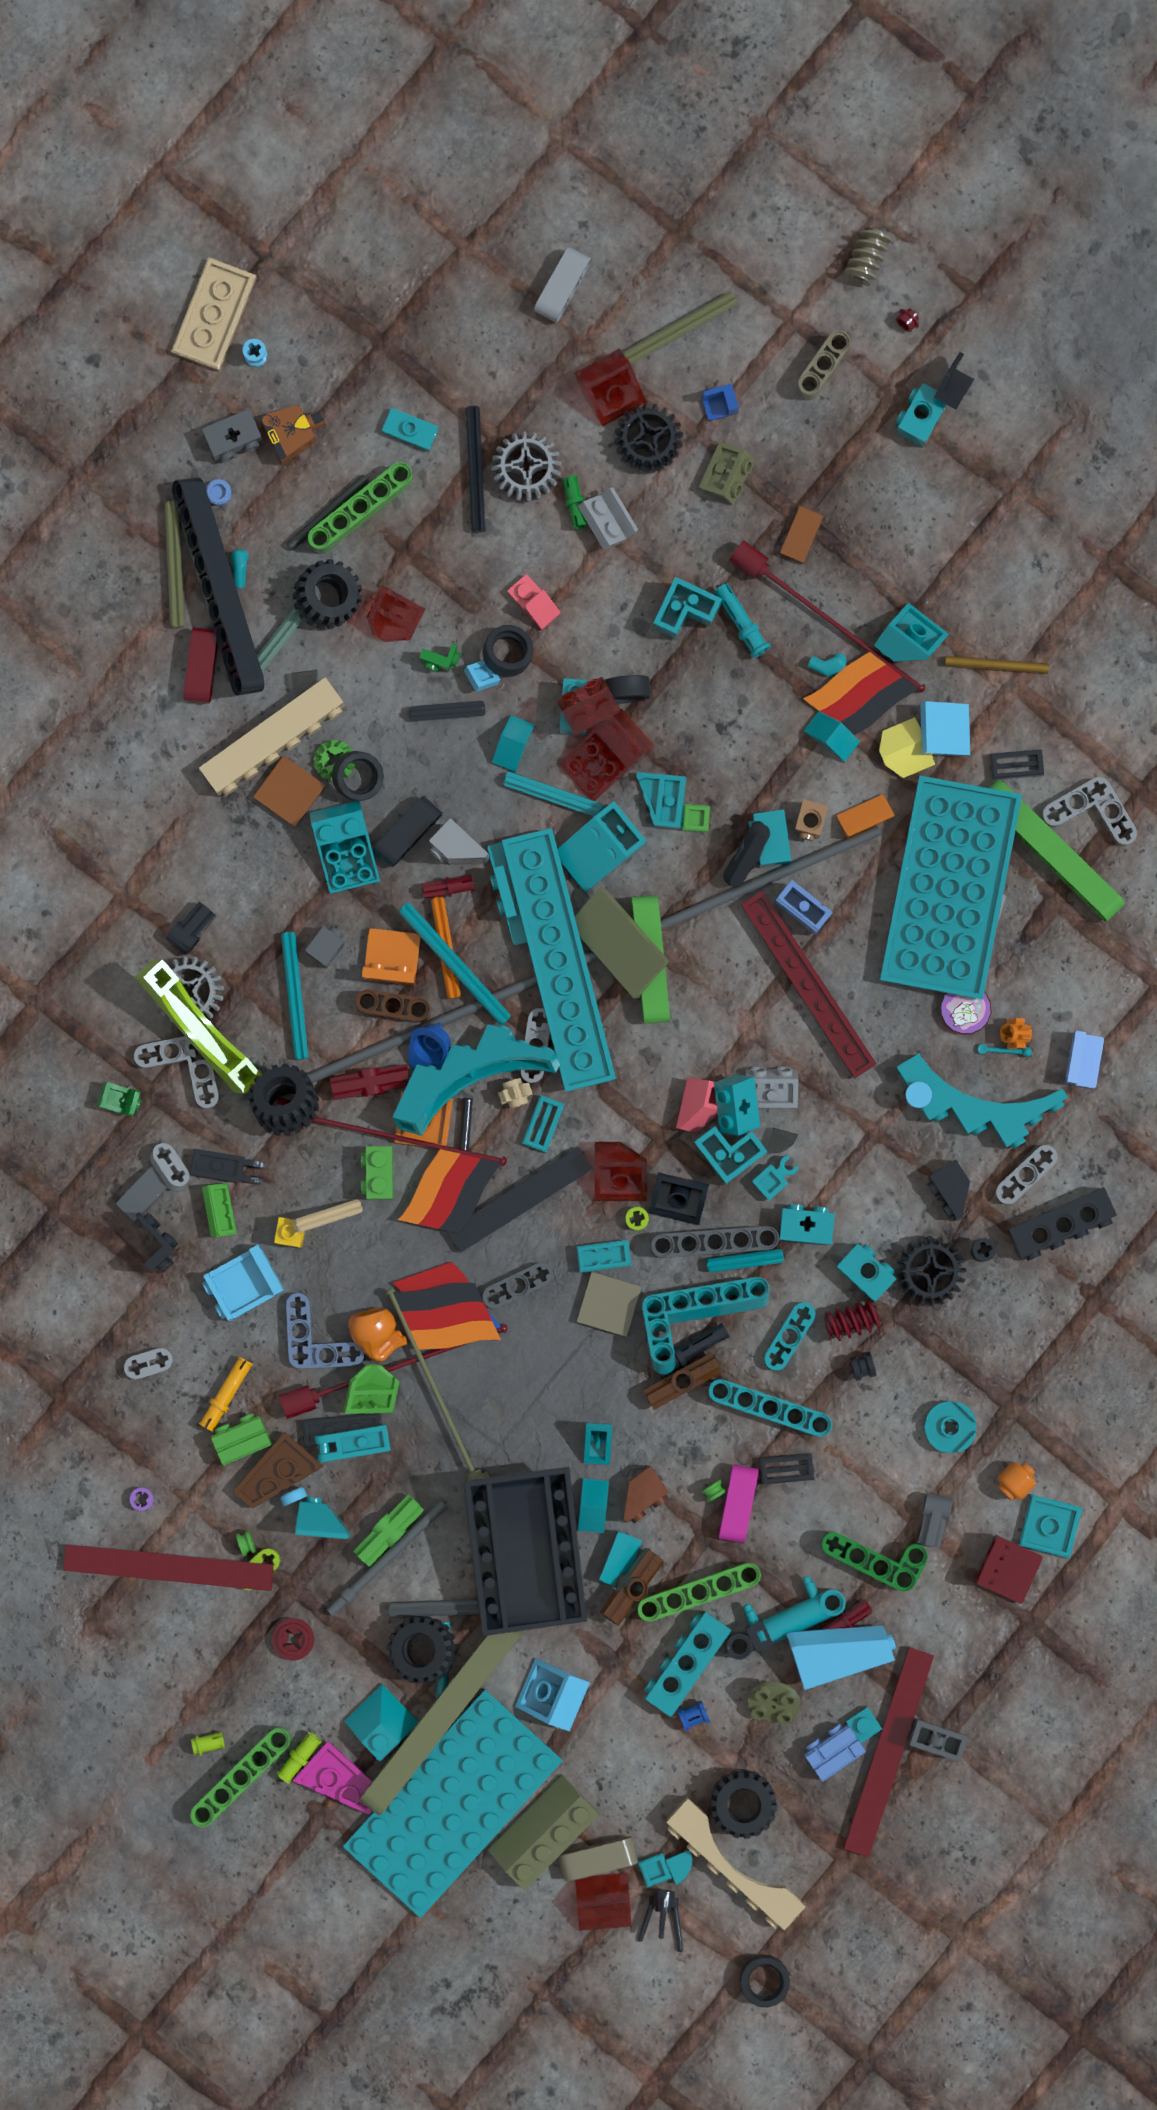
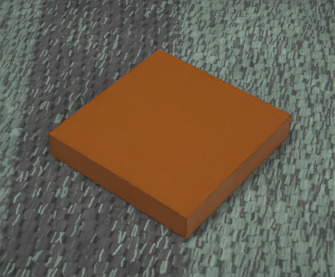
[253,756,326,828]

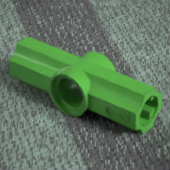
[353,1494,425,1567]

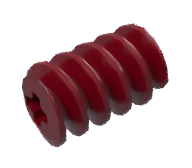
[824,1299,882,1343]

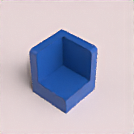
[701,383,739,421]

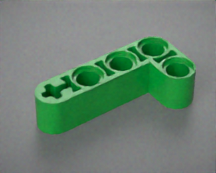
[820,1531,928,1592]

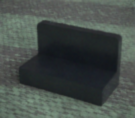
[934,352,974,410]

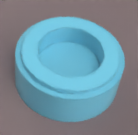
[905,1082,932,1108]
[280,1487,307,1506]

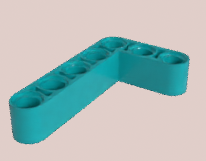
[642,1277,770,1374]

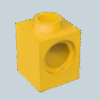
[274,1217,305,1248]

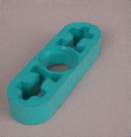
[764,1302,815,1371]

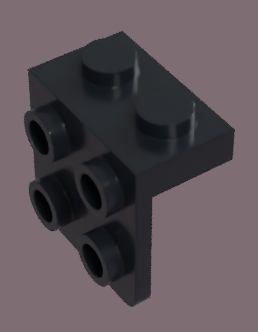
[135,1212,179,1273]

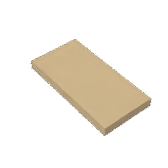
[171,257,257,372]

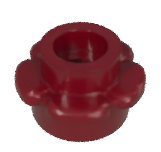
[896,308,919,332]

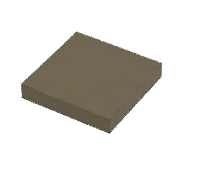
[577,1272,641,1337]

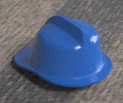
[408,1022,451,1071]

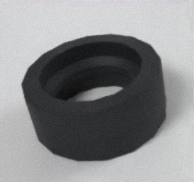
[482,625,534,677]
[601,675,651,704]
[332,751,384,801]
[740,1954,790,2008]

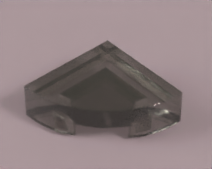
[292,670,318,698]
[767,1128,798,1154]

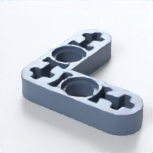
[286,1293,365,1369]

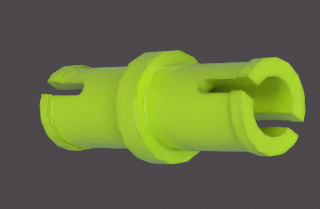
[276,1732,322,1784]

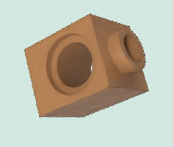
[794,799,828,841]

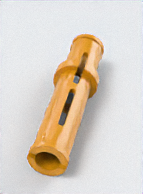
[199,1356,253,1432]

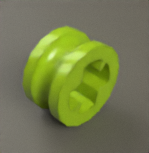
[625,1207,649,1231]

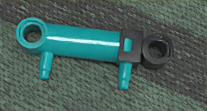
[725,1575,846,1660]

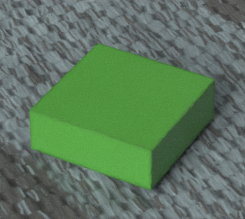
[682,804,710,833]

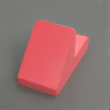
[507,574,561,630]

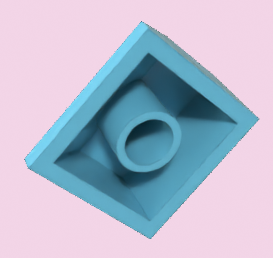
[515,1658,590,1731]

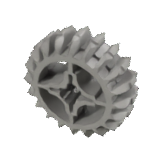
[492,431,561,502]
[156,957,224,1023]

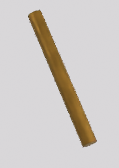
[945,656,1049,674]

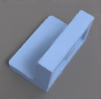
[1064,1031,1104,1089]

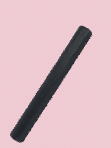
[466,405,485,533]

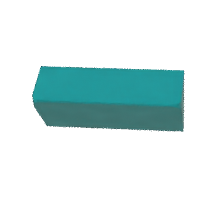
[599,1531,643,1587]

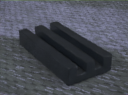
[990,749,1044,780]
[759,1453,814,1485]

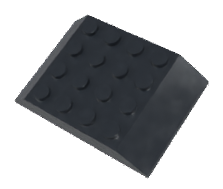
[464,1467,587,1636]

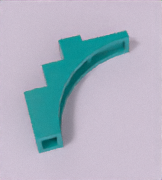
[392,1024,560,1136]
[895,1054,1068,1149]

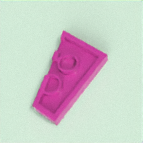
[293,1741,373,1814]

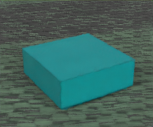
[638,1852,672,1888]

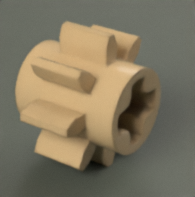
[498,1078,532,1109]

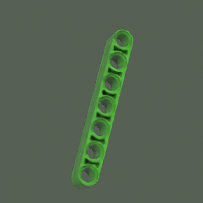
[989,779,1125,922]

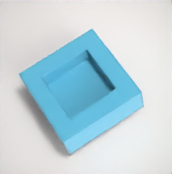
[464,660,500,692]

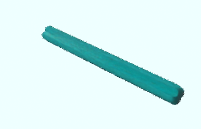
[399,902,511,1025]

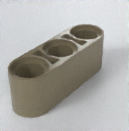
[797,330,851,400]
[558,1836,638,1882]

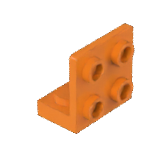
[362,928,421,986]

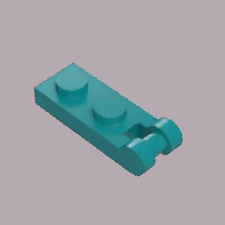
[314,1424,391,1462]

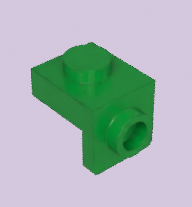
[419,643,461,673]
[96,1081,141,1116]

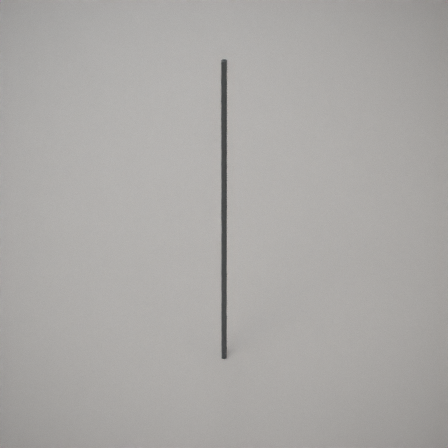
[277,825,882,1099]

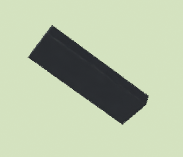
[302,1413,382,1447]

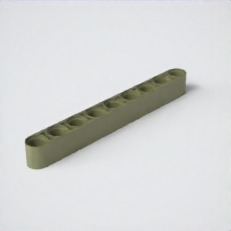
[359,1630,524,1816]

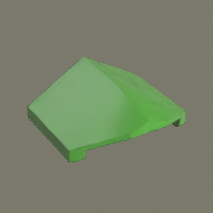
[343,1364,399,1414]

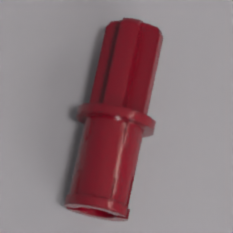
[422,874,474,899]
[822,1600,873,1630]

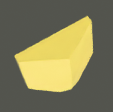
[879,717,935,779]

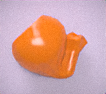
[348,1307,407,1362]

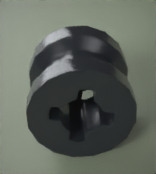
[849,1351,876,1382]

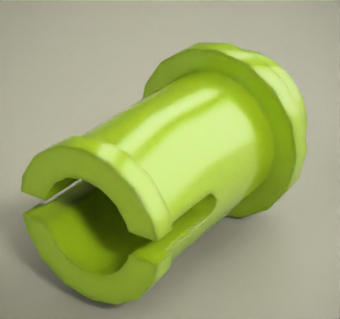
[191,1731,225,1756]

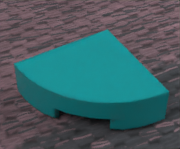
[666,1849,692,1885]

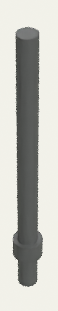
[326,1500,447,1617]

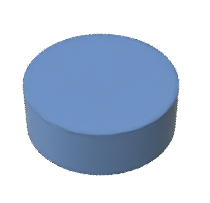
[206,479,232,506]

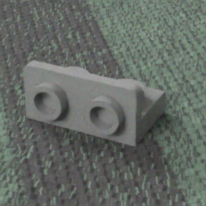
[578,487,638,550]
[745,1066,798,1108]

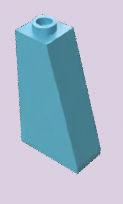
[787,1625,896,1690]

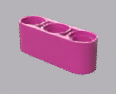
[718,1464,759,1544]

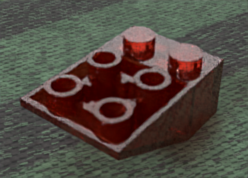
[559,708,655,801]

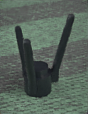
[638,1889,683,1952]

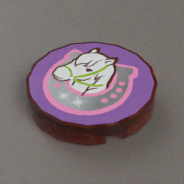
[940,992,992,1035]

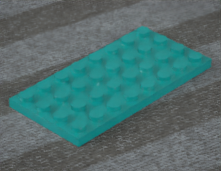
[880,775,1022,1000]
[343,1689,563,1918]

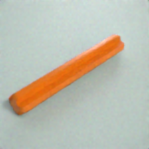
[431,897,461,999]

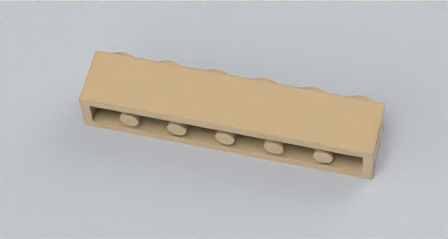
[199,677,345,796]

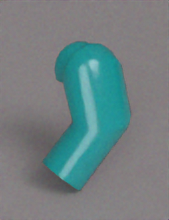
[230,549,249,588]
[807,653,847,676]

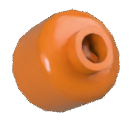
[997,1462,1036,1501]

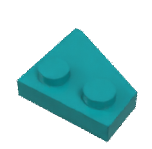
[636,772,687,829]

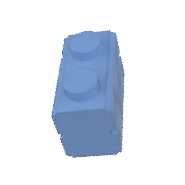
[775,880,833,935]
[804,1723,866,1782]

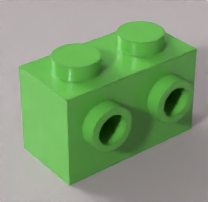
[361,1146,394,1200]

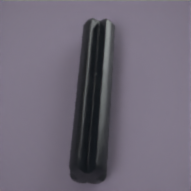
[409,701,485,722]

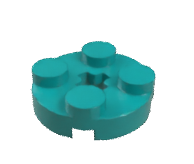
[924,1401,977,1453]

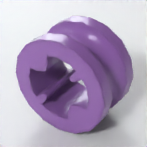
[130,1488,154,1511]

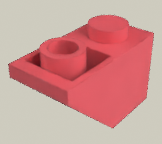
[676,1077,718,1134]

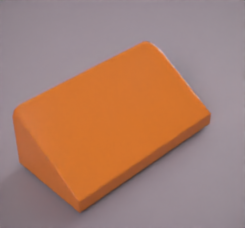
[836,794,895,839]

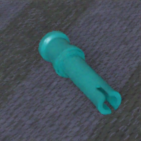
[714,583,772,659]

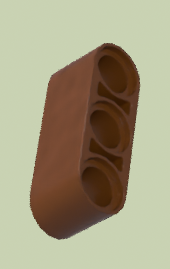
[356,989,431,1023]

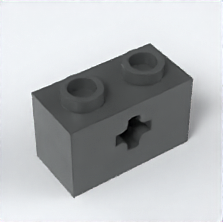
[202,409,263,463]
[907,1717,968,1762]

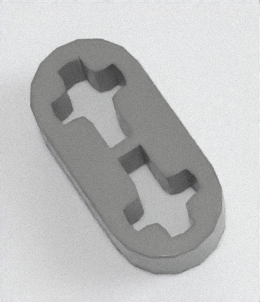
[150,1143,189,1191]
[124,1348,174,1379]

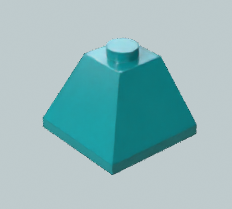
[874,603,949,661]
[295,1497,351,1539]
[345,1684,419,1761]

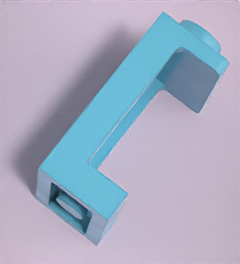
[202,1245,285,1321]

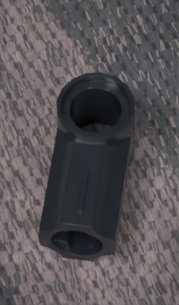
[166,901,217,956]

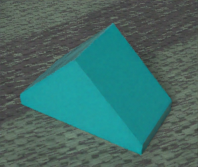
[803,711,860,763]
[492,715,535,773]
[584,1422,613,1465]
[578,1478,609,1533]

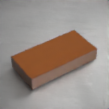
[780,506,823,564]

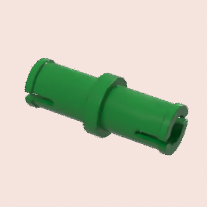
[561,475,589,530]

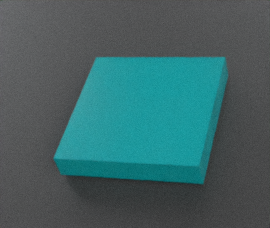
[1018,1494,1082,1559]

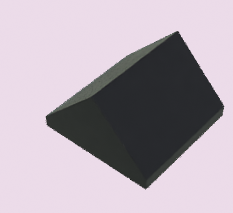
[648,1172,709,1225]

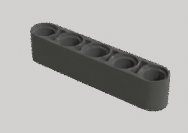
[651,1226,779,1258]

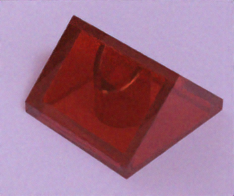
[575,1873,632,1931]

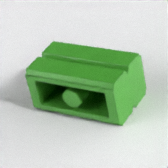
[211,1413,273,1466]

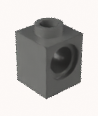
[305,926,346,968]

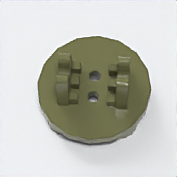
[748,1680,800,1724]

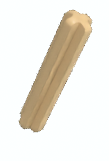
[292,1199,363,1233]

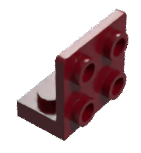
[974,1534,1043,1604]

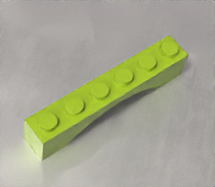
[134,960,262,1094]

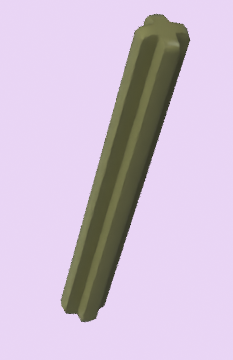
[622,292,737,365]
[164,501,185,628]

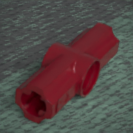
[330,1064,410,1101]

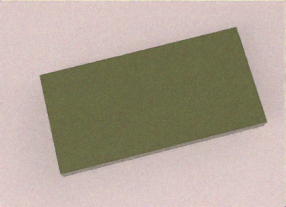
[575,887,670,998]

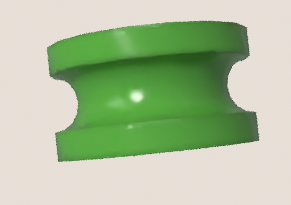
[701,1479,727,1503]
[236,1530,256,1556]

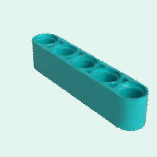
[708,1379,832,1437]

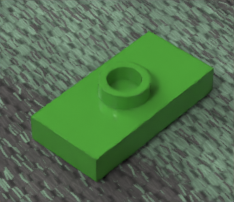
[202,1183,237,1238]

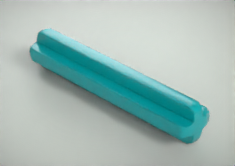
[706,1249,784,1273]

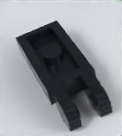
[189,1149,266,1184]

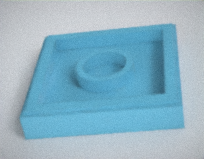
[920,701,970,757]

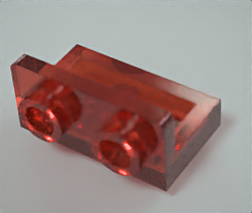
[557,677,621,736]

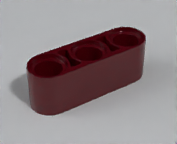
[184,627,218,704]

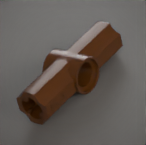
[643,1352,723,1410]
[600,1548,664,1626]

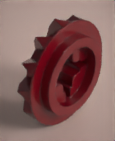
[272,1618,315,1661]

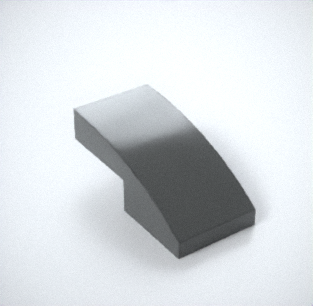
[115,1165,168,1223]

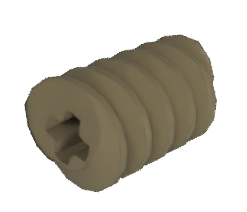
[844,227,892,286]

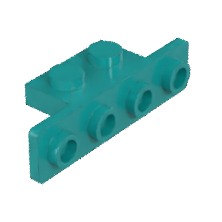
[488,842,527,946]

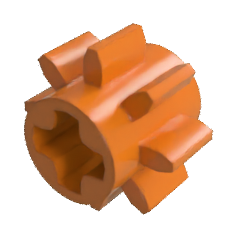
[1000,1018,1032,1049]

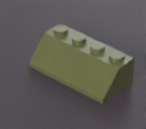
[488,1775,599,1891]

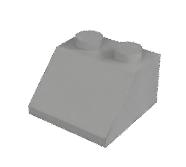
[429,818,490,865]

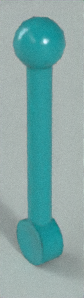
[977,1044,1032,1057]

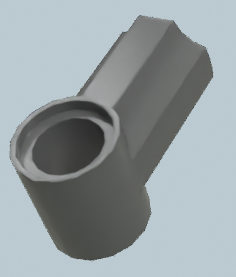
[917,1492,953,1548]

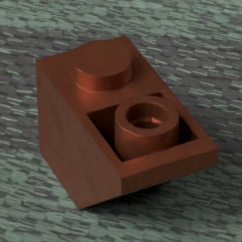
[623,1466,669,1523]

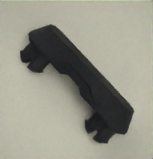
[723,821,770,887]

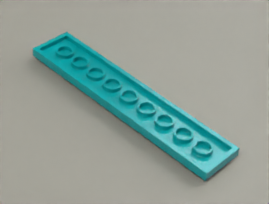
[501,828,616,1093]

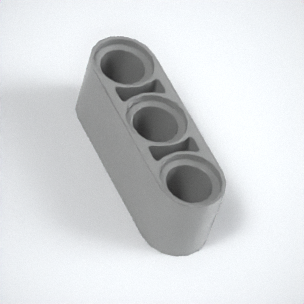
[534,246,592,323]

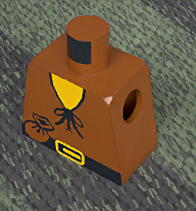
[260,405,325,466]

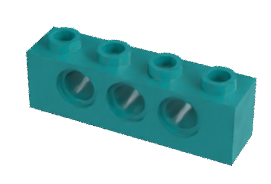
[644,1611,731,1717]

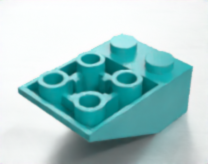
[309,801,380,894]
[558,801,647,893]

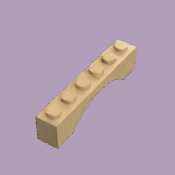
[666,1796,806,1931]

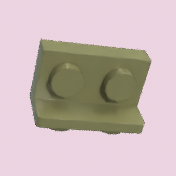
[699,441,754,505]

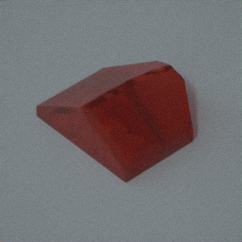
[366,585,425,642]

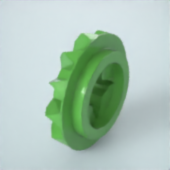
[314,740,355,781]

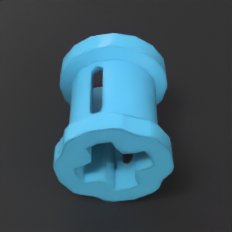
[243,339,267,367]

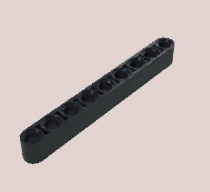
[172,477,265,696]

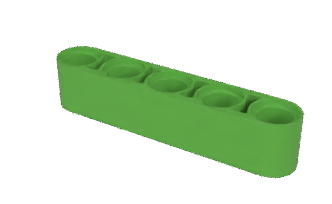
[308,462,413,554]
[631,895,670,1024]
[637,1562,761,1622]
[190,1726,292,1827]

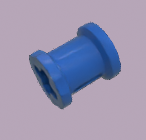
[677,1700,710,1732]

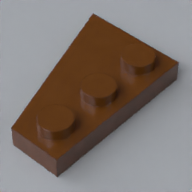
[233,1432,325,1509]

